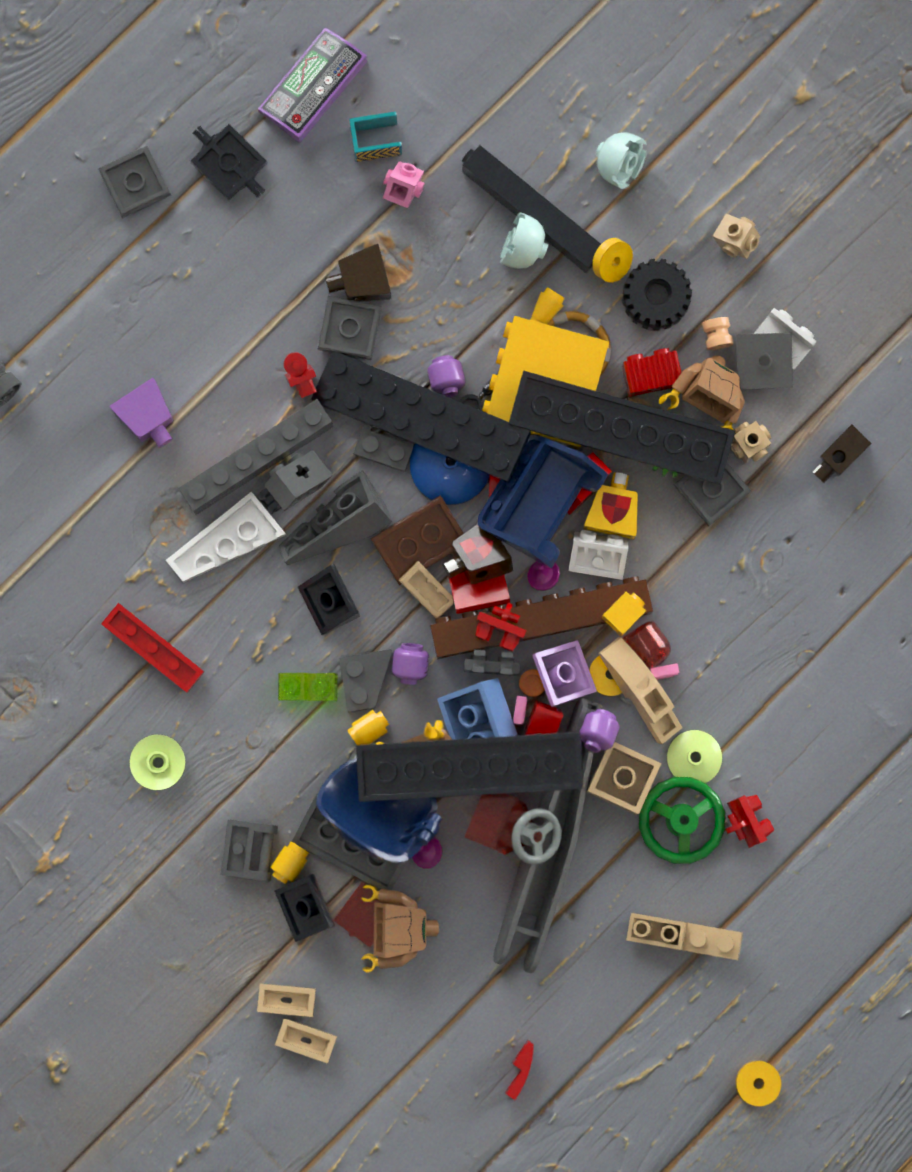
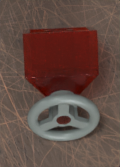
[465,793,561,864]

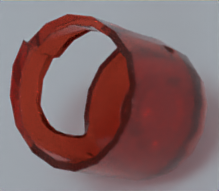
[622,620,671,669]

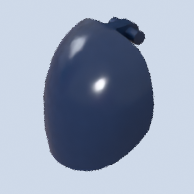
[316,758,442,862]

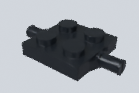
[190,124,267,200]

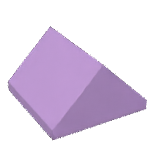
[532,640,597,707]

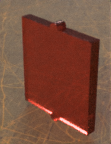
[333,881,379,947]

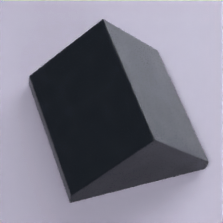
[298,564,360,635]
[275,874,335,942]

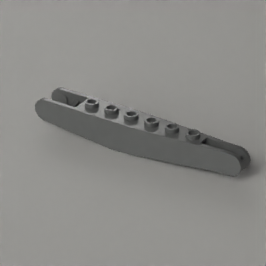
[493,698,603,974]

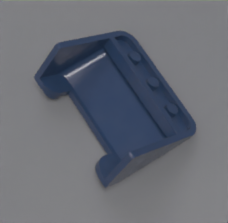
[478,434,609,569]

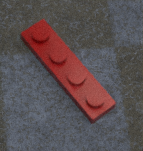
[101,603,204,693]

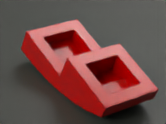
[505,1040,534,1100]

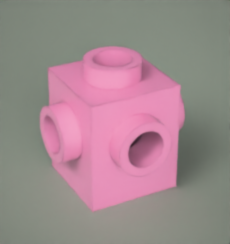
[383,161,425,208]

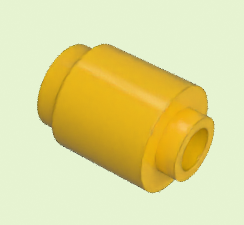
[347,710,390,745]
[270,841,309,884]

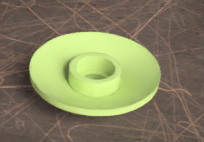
[667,730,722,783]
[130,735,185,790]

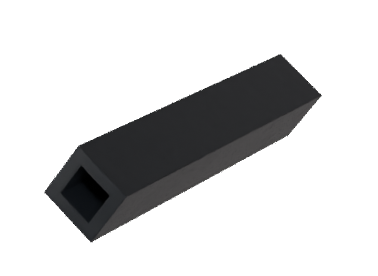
[462,145,601,274]

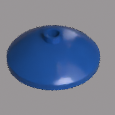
[410,444,490,505]

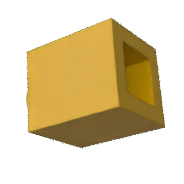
[601,592,646,637]

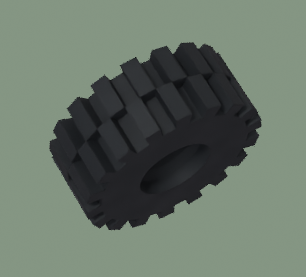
[622,259,692,331]

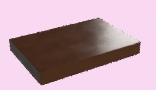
[370,495,464,586]

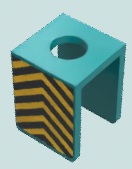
[349,112,402,162]

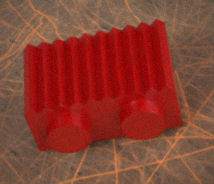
[622,348,681,397]

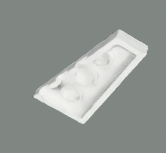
[166,492,286,582]

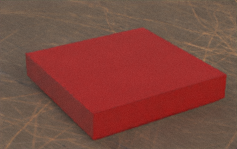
[448,572,510,614]

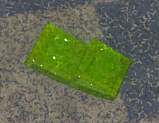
[278,672,338,701]

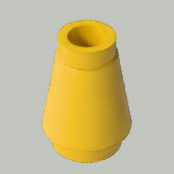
[530,287,565,324]

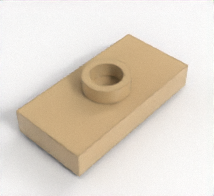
[399,561,454,619]

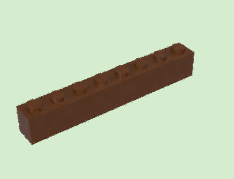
[430,576,653,660]

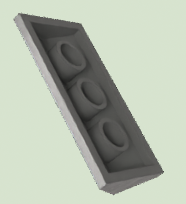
[292,794,408,890]

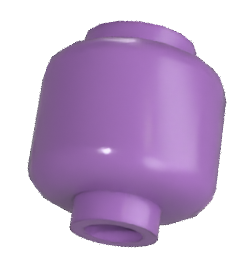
[427,355,465,398]
[392,643,429,685]
[580,709,620,753]

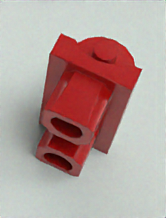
[283,352,317,398]
[475,602,526,652]
[725,795,774,848]

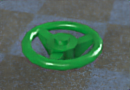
[639,777,726,864]

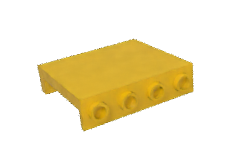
[482,316,609,450]

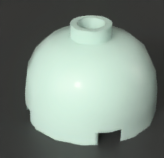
[596,132,647,189]
[500,212,548,269]

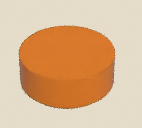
[519,669,545,697]

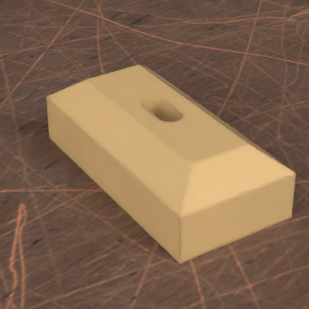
[257,983,316,1017]
[275,1018,337,1063]

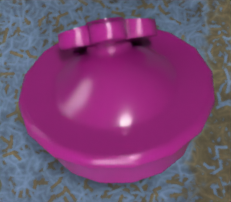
[527,561,560,591]
[412,837,443,869]

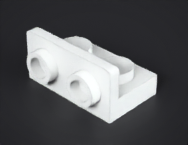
[754,308,816,371]
[569,530,628,580]

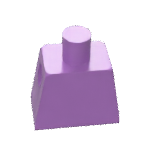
[110,378,173,448]

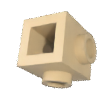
[713,213,761,259]
[731,421,771,463]

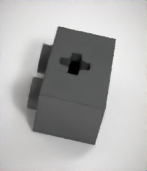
[264,450,333,511]

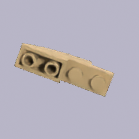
[598,637,683,744]
[626,913,743,960]

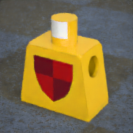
[583,472,638,540]

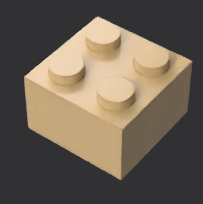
[586,742,661,815]

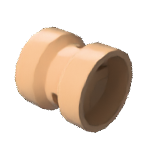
[702,317,734,350]

